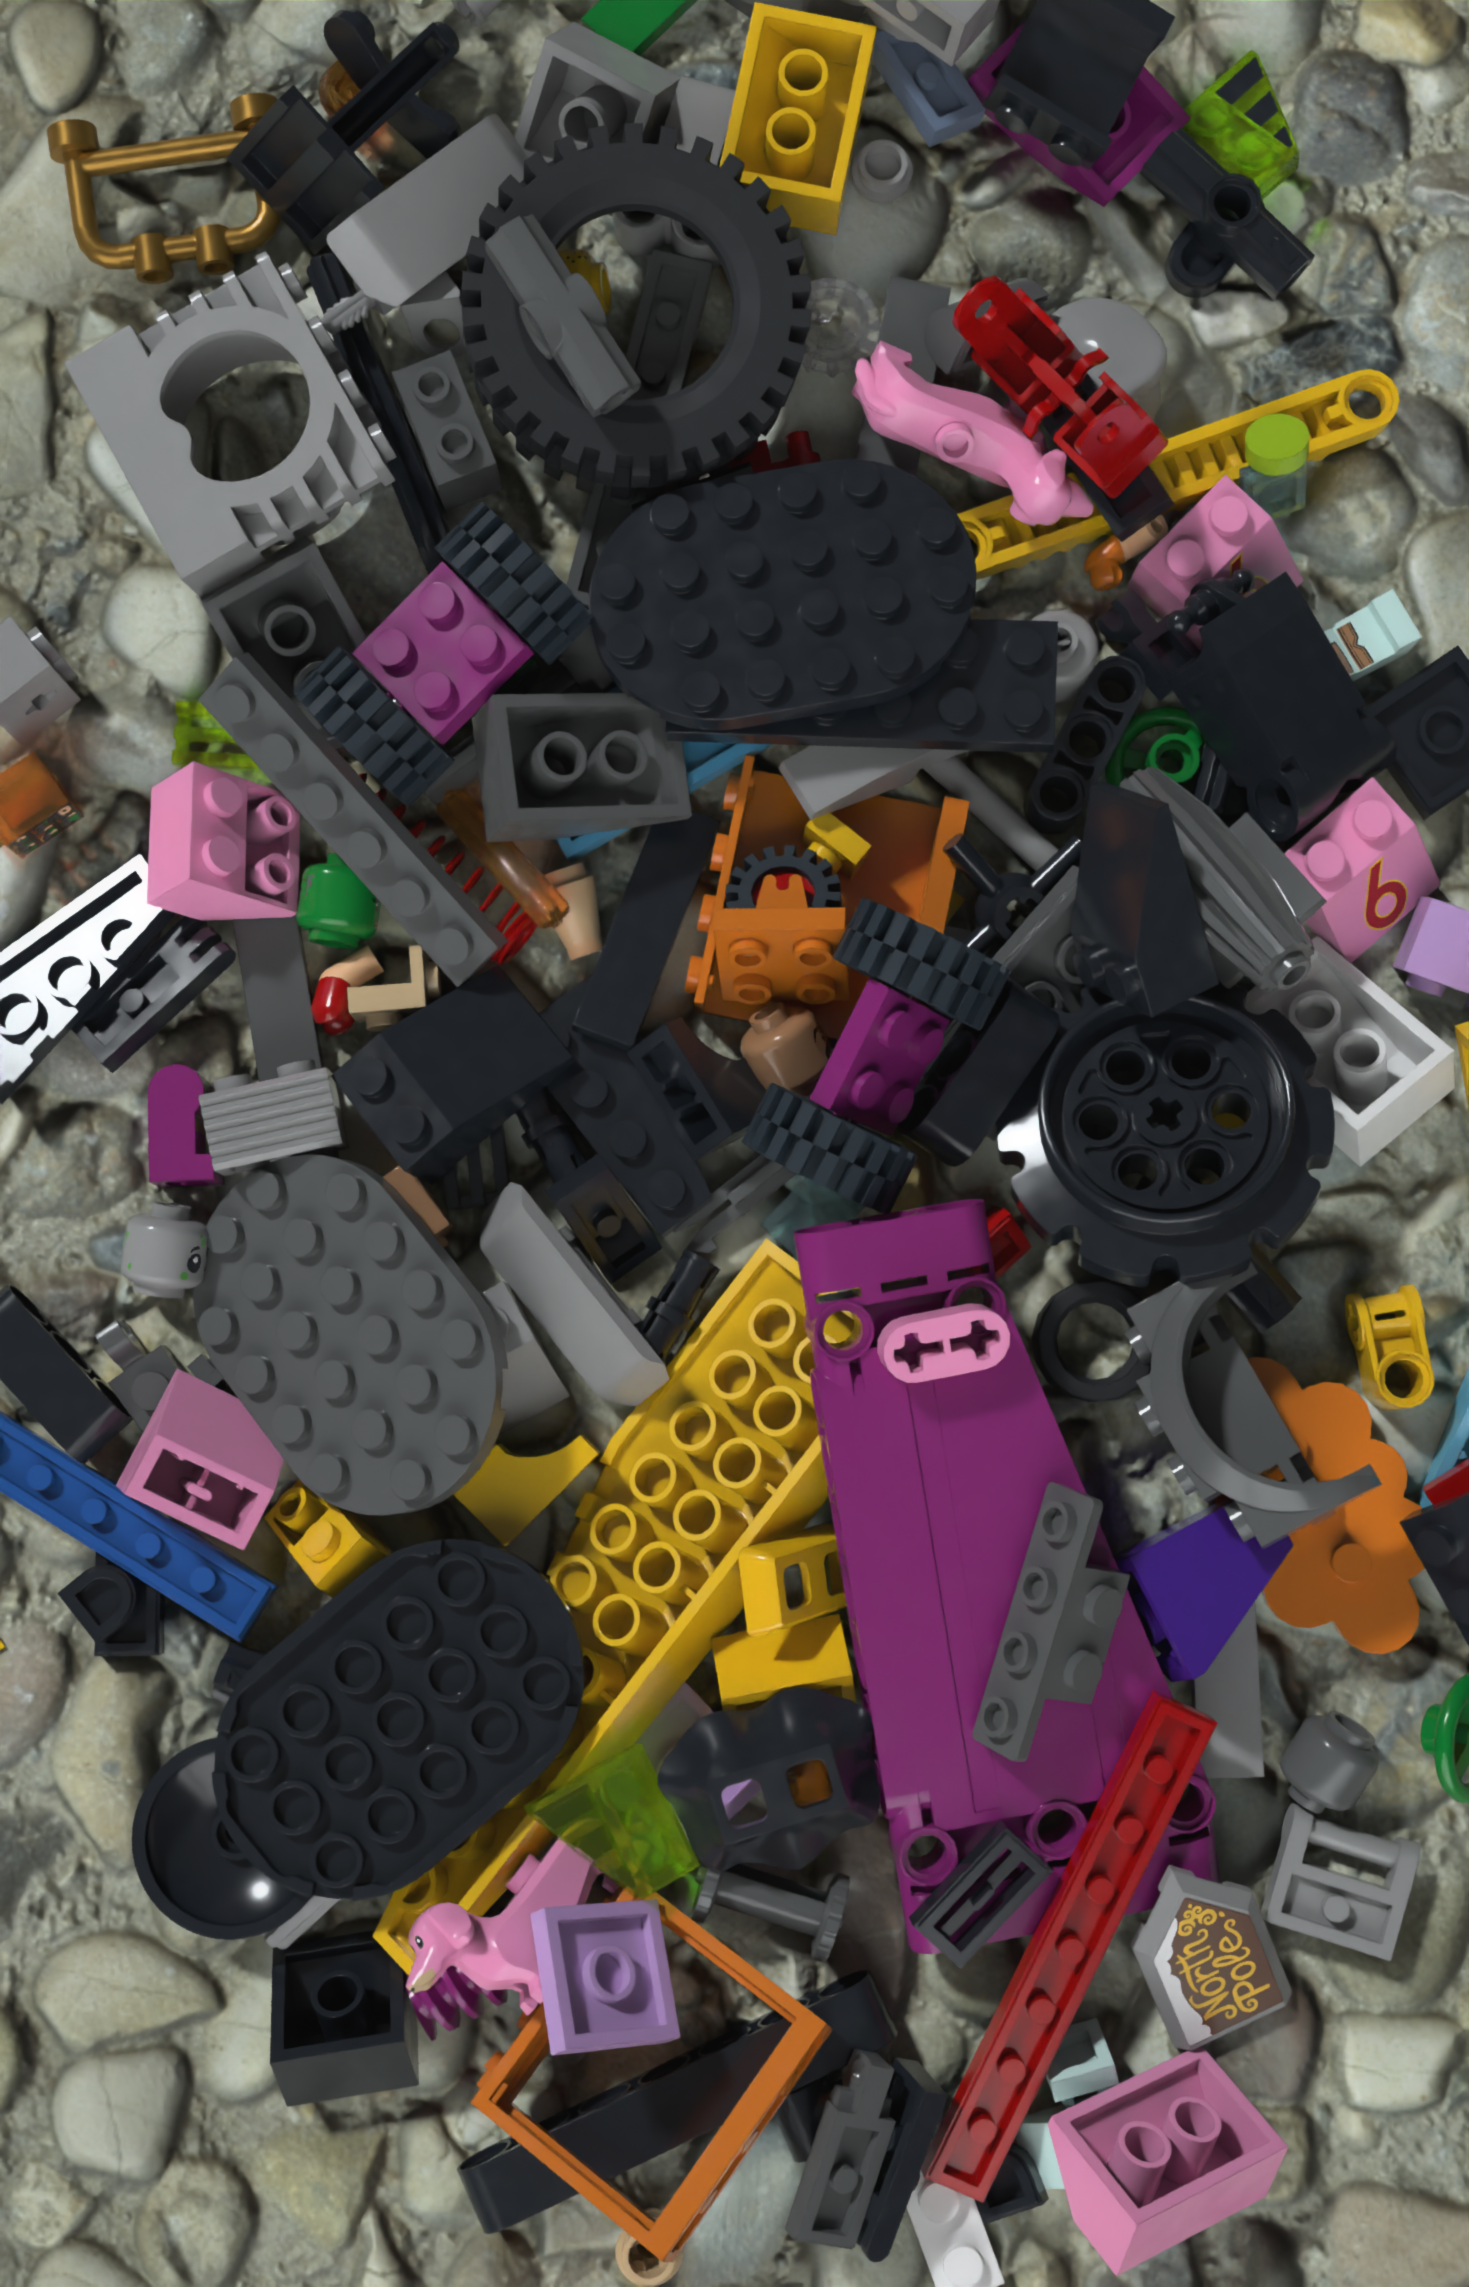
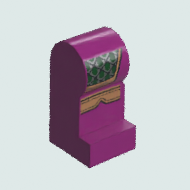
[148,1064,224,1188]

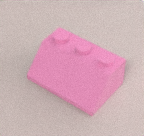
[1048,2046,1288,2276]

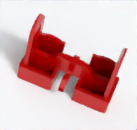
[952,276,1168,499]

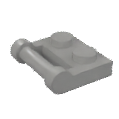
[1261,1803,1420,1961]

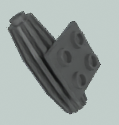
[1119,766,1327,991]

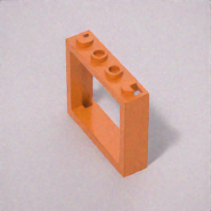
[470,1876,833,2262]

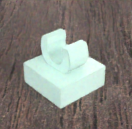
[1046,2018,1119,2108]

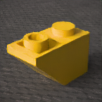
[263,1479,393,1598]

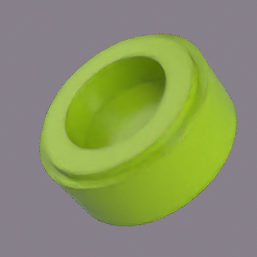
[1245,414,1310,476]

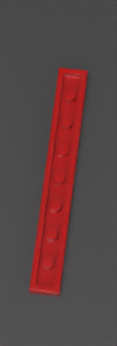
[921,1690,1218,2203]

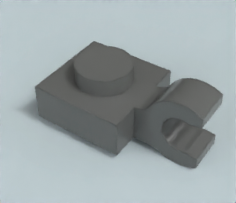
[95,1320,183,1433]

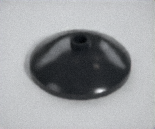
[132,1737,311,1940]

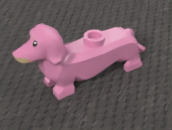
[851,340,1094,526]
[406,1815,652,2016]

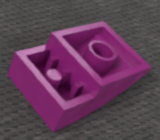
[967,21,1191,207]

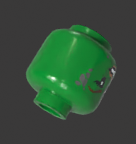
[296,853,381,950]

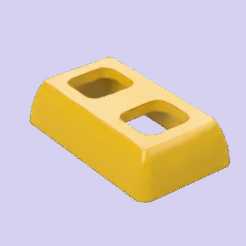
[738,1523,847,1637]

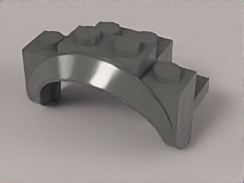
[1124,1262,1382,1549]

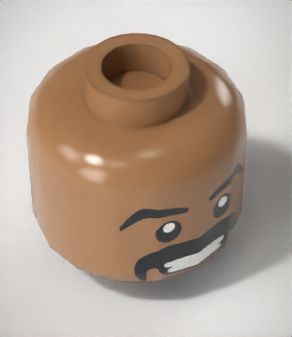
[740,1002,834,1097]

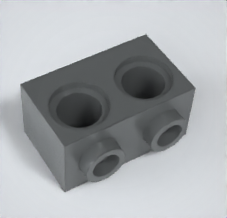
[392,350,503,512]

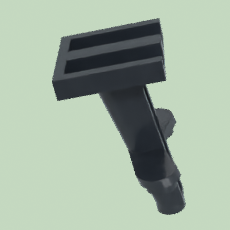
[227,9,462,255]

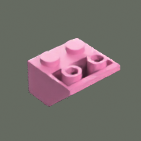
[146,761,300,921]
[116,1368,284,1551]

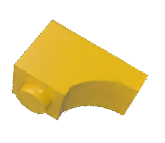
[453,1434,601,1547]

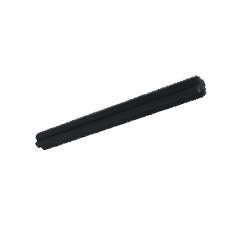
[306,252,468,585]

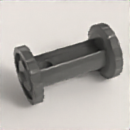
[690,1864,850,1963]

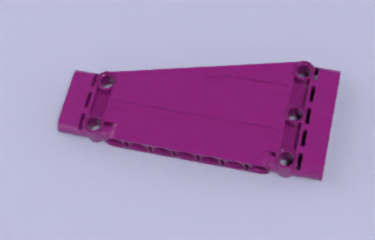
[793,1199,1221,1954]

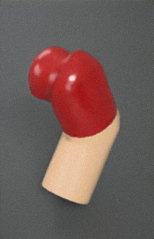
[311,945,384,1036]

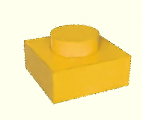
[802,812,871,879]

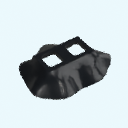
[658,1687,880,1871]

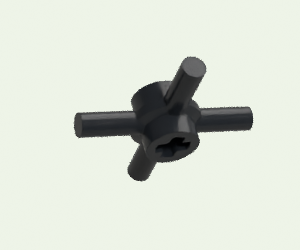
[943,833,1083,955]

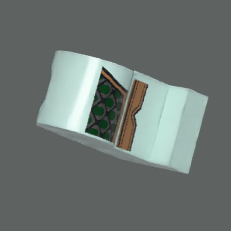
[1324,589,1422,682]

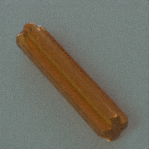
[436,789,570,929]

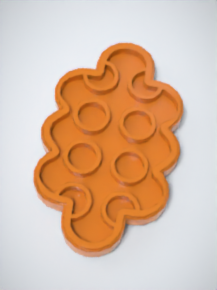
[1211,1357,1425,1654]

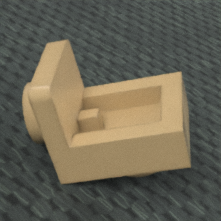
[347,945,442,1032]

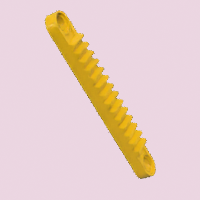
[957,369,1400,581]

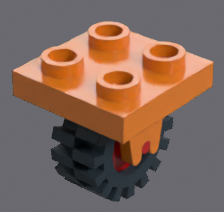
[713,845,850,1005]

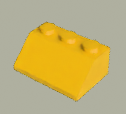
[719,2,877,236]

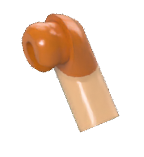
[1084,515,1168,591]

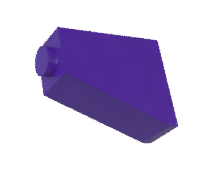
[1113,1497,1294,1682]

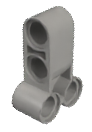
[613,75,736,270]

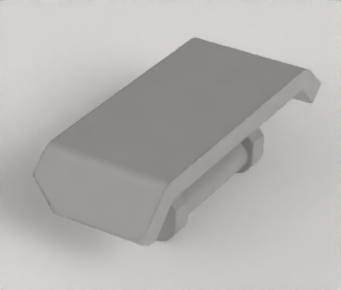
[326,113,528,308]
[480,1182,669,1406]

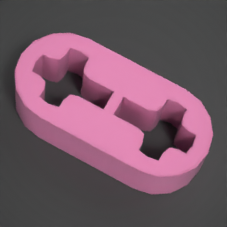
[877,1304,1010,1383]

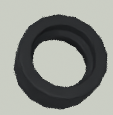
[1032,1279,1151,1402]

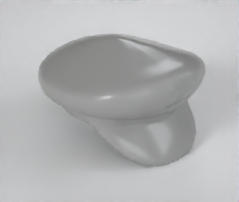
[1049,298,1167,420]

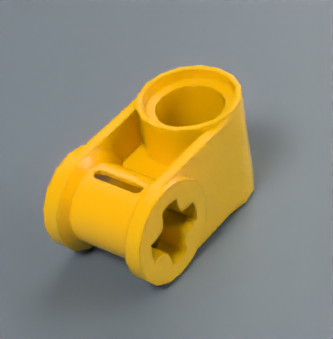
[1345,1284,1434,1411]

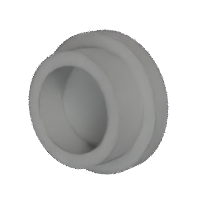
[851,139,913,203]

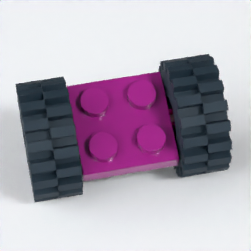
[293,501,593,807]
[742,898,1011,1214]

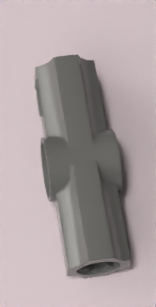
[485,214,641,417]

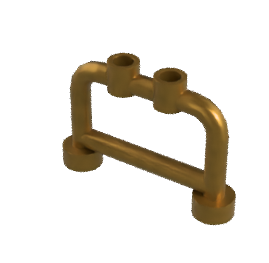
[47,93,281,284]

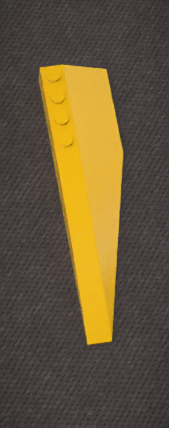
[372,1238,854,1975]

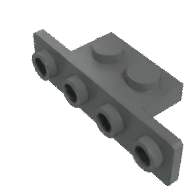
[972,1482,1130,1762]

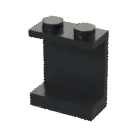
[982,0,1175,170]

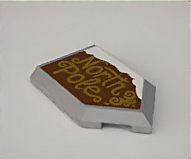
[1130,1865,1292,2051]

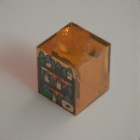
[0,751,84,859]

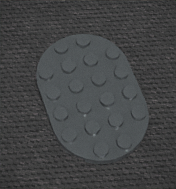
[193,1154,508,1515]

